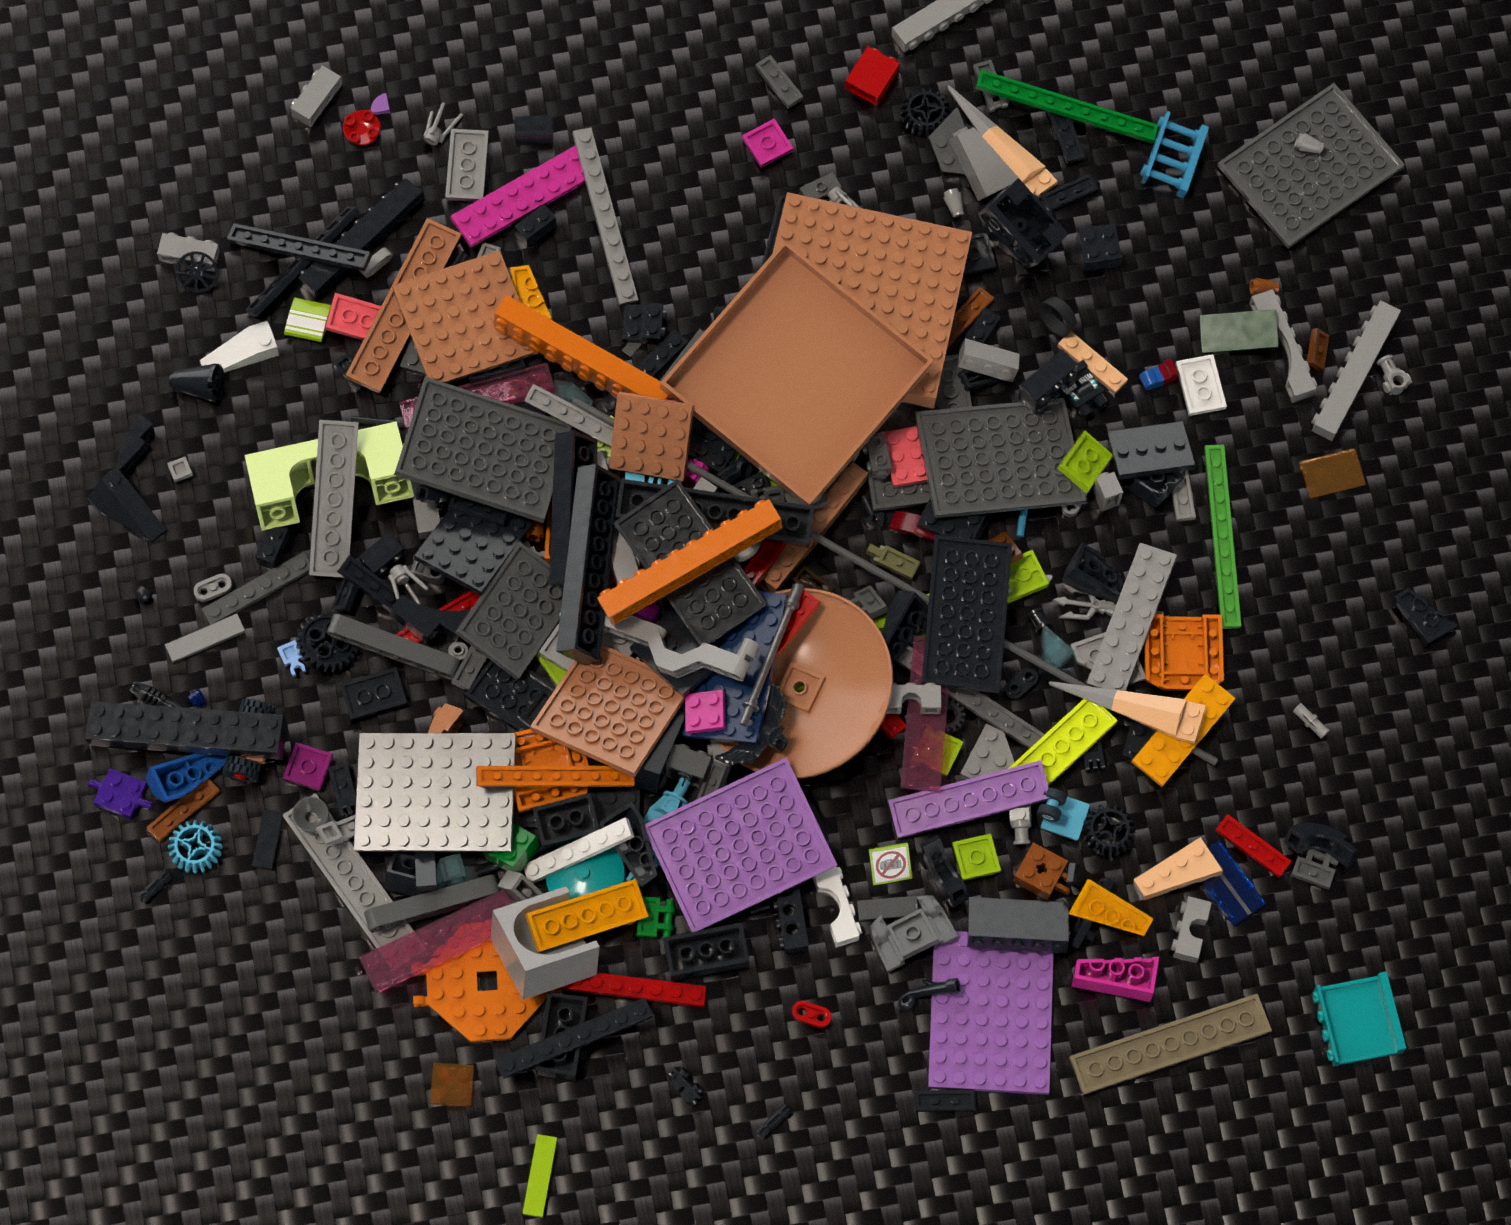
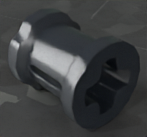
[1027,607,1051,633]

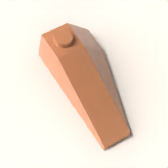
[428,703,465,733]

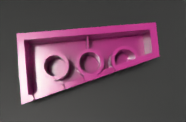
[1071,957,1159,1002]

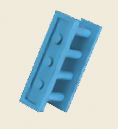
[1140,111,1209,198]

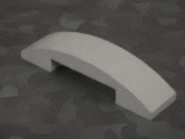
[316,814,356,845]

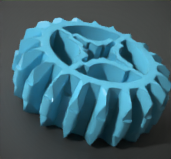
[168,820,223,874]

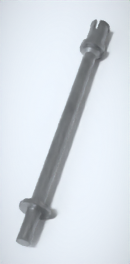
[739,584,804,726]

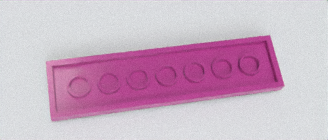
[451,146,586,248]

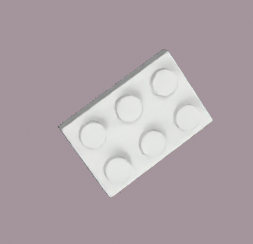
[1176,354,1227,416]

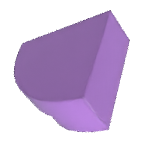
[371,93,390,115]

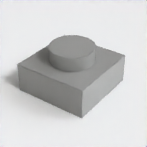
[167,457,193,482]

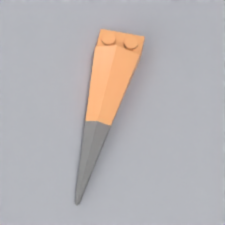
[948,85,1058,197]
[1049,681,1206,744]

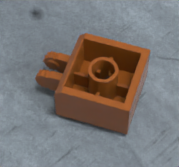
[1013,842,1070,900]

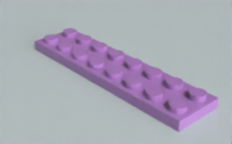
[888,760,1050,839]

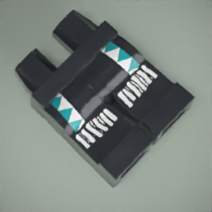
[1060,359,1108,419]

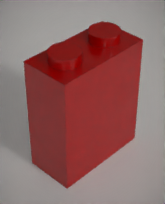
[845,46,900,106]

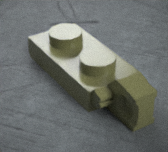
[866,544,920,581]

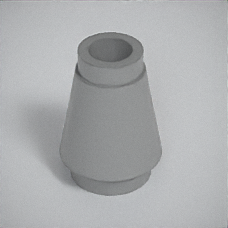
[1294,133,1324,154]
[943,188,964,218]

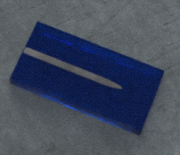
[1201,840,1266,927]

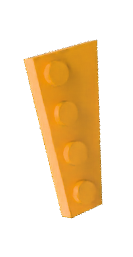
[510,265,552,320]
[1068,879,1153,936]

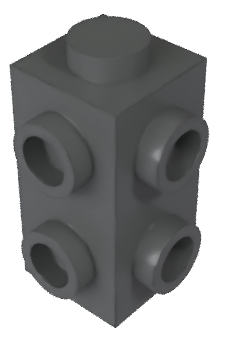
[862,433,892,479]

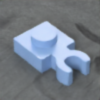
[277,640,306,677]

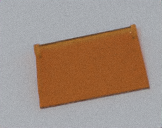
[1299,448,1366,498]

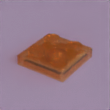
[430,1063,474,1106]

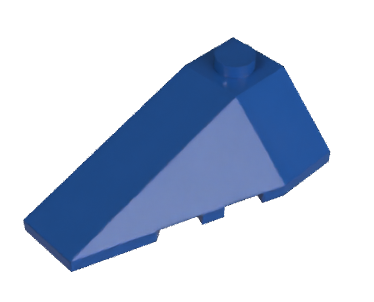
[145,753,226,803]

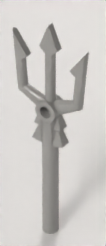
[1052,584,1164,620]

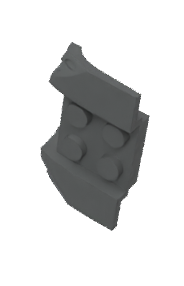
[870,895,959,973]

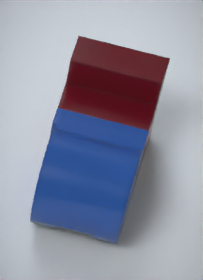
[1139,359,1179,390]

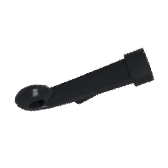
[898,978,961,1010]

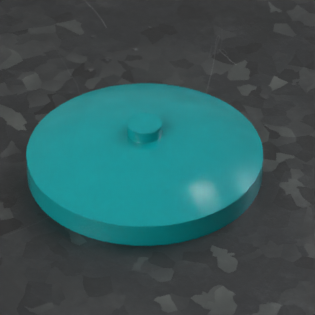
[546,842,626,899]

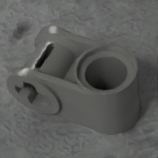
[409,557,446,585]

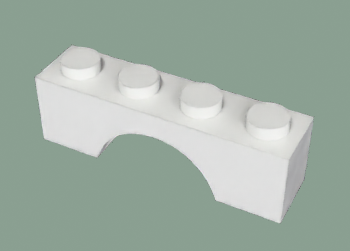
[813,867,862,947]

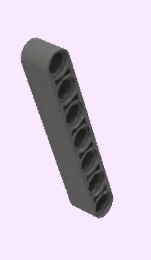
[327,614,460,679]
[364,875,501,933]

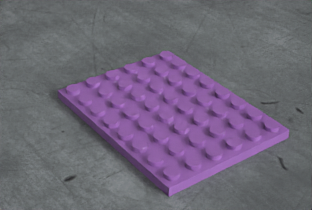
[644,757,838,932]
[928,931,1053,1095]

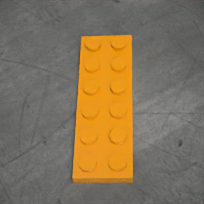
[1131,674,1235,787]
[525,879,649,953]

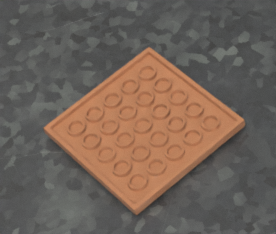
[392,250,539,384]
[530,644,685,777]

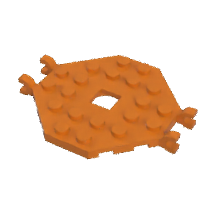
[412,922,562,1043]

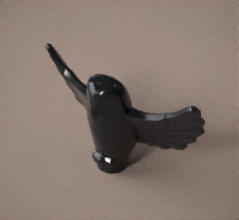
[714,682,789,765]

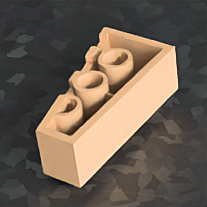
[1134,837,1222,900]

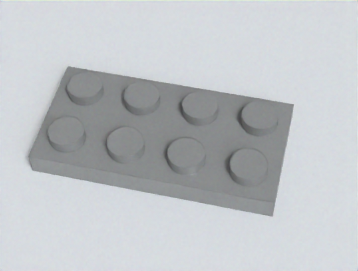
[445,129,489,202]

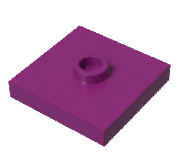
[283,742,333,791]

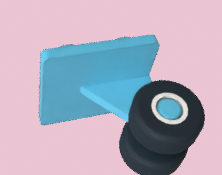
[1037,788,1090,841]

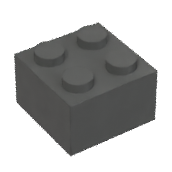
[666,744,711,789]

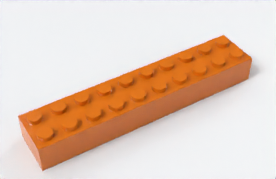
[494,295,671,400]
[597,499,783,626]

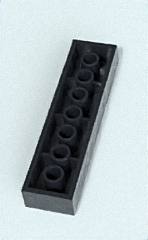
[549,430,598,589]

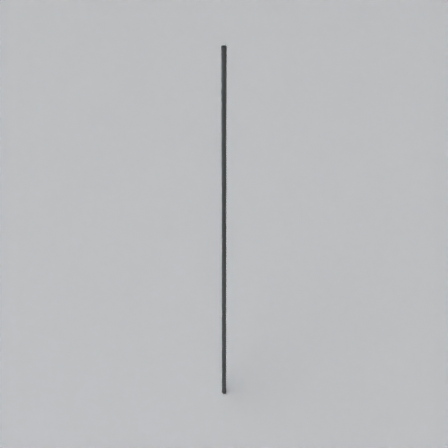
[571,397,1218,766]

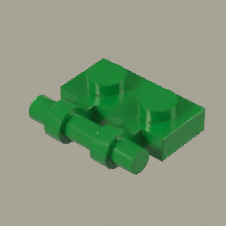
[637,896,675,938]

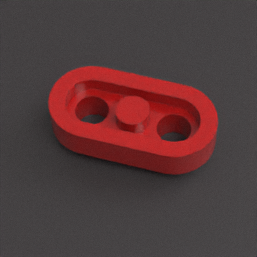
[792,1001,831,1028]

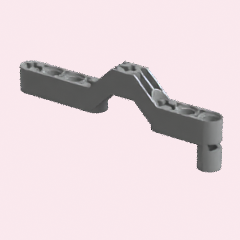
[603,614,760,681]

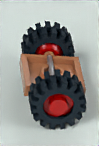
[222,698,276,783]

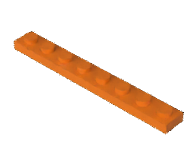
[476,766,634,787]

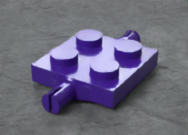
[88,768,153,819]

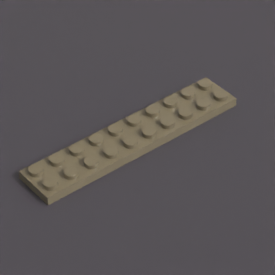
[1069,994,1272,1095]

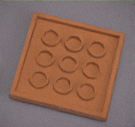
[609,392,694,481]

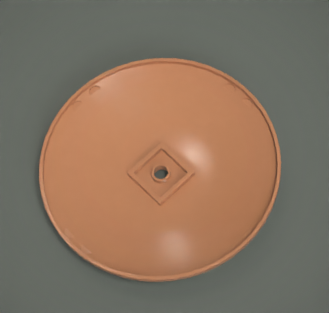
[717,588,893,779]

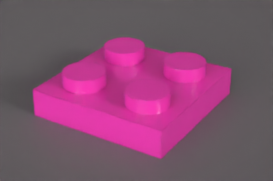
[742,119,793,168]
[685,690,726,734]

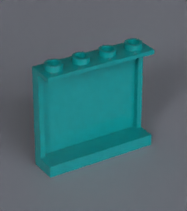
[1312,972,1406,1067]

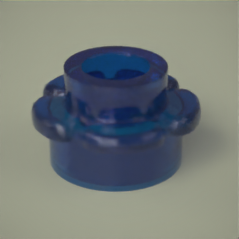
[189,689,206,707]

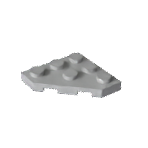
[1070,632,1145,686]
[960,723,1015,779]

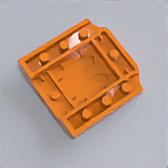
[1144,614,1224,691]
[514,729,589,813]

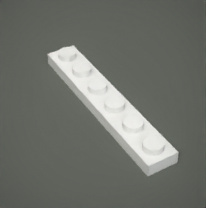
[524,817,634,884]

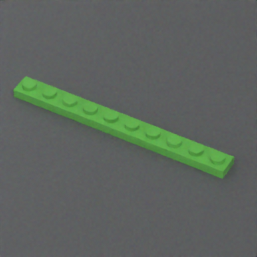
[1204,445,1241,629]

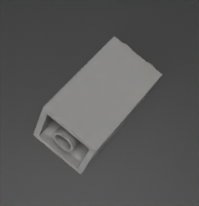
[949,126,1018,201]

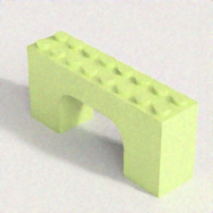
[245,422,414,531]

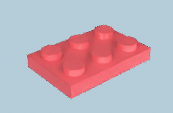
[325,293,381,341]
[881,426,927,488]

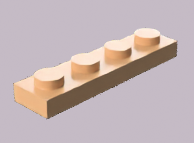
[1058,331,1128,395]

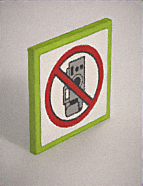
[869,843,912,885]

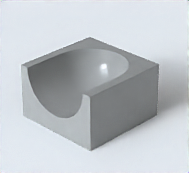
[490,886,600,1000]

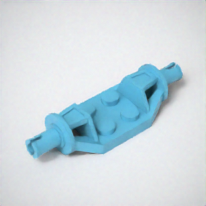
[625,778,691,883]

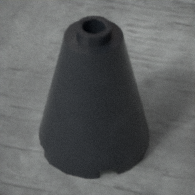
[169,363,225,402]

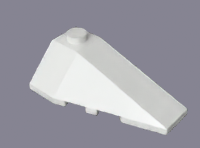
[200,321,279,373]

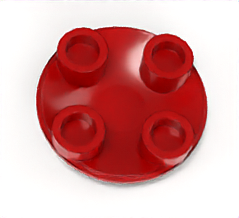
[343,110,381,146]

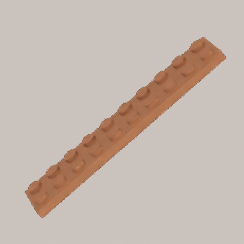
[345,218,461,394]

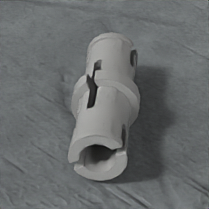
[1293,703,1330,739]

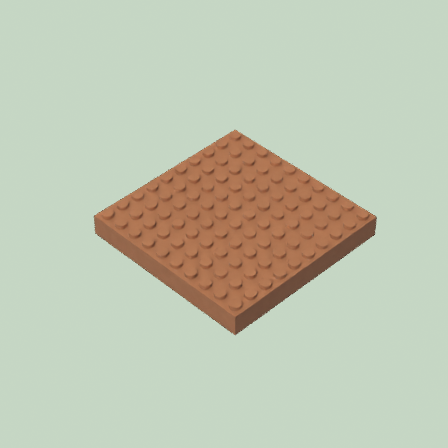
[773,192,972,409]
[660,240,934,506]

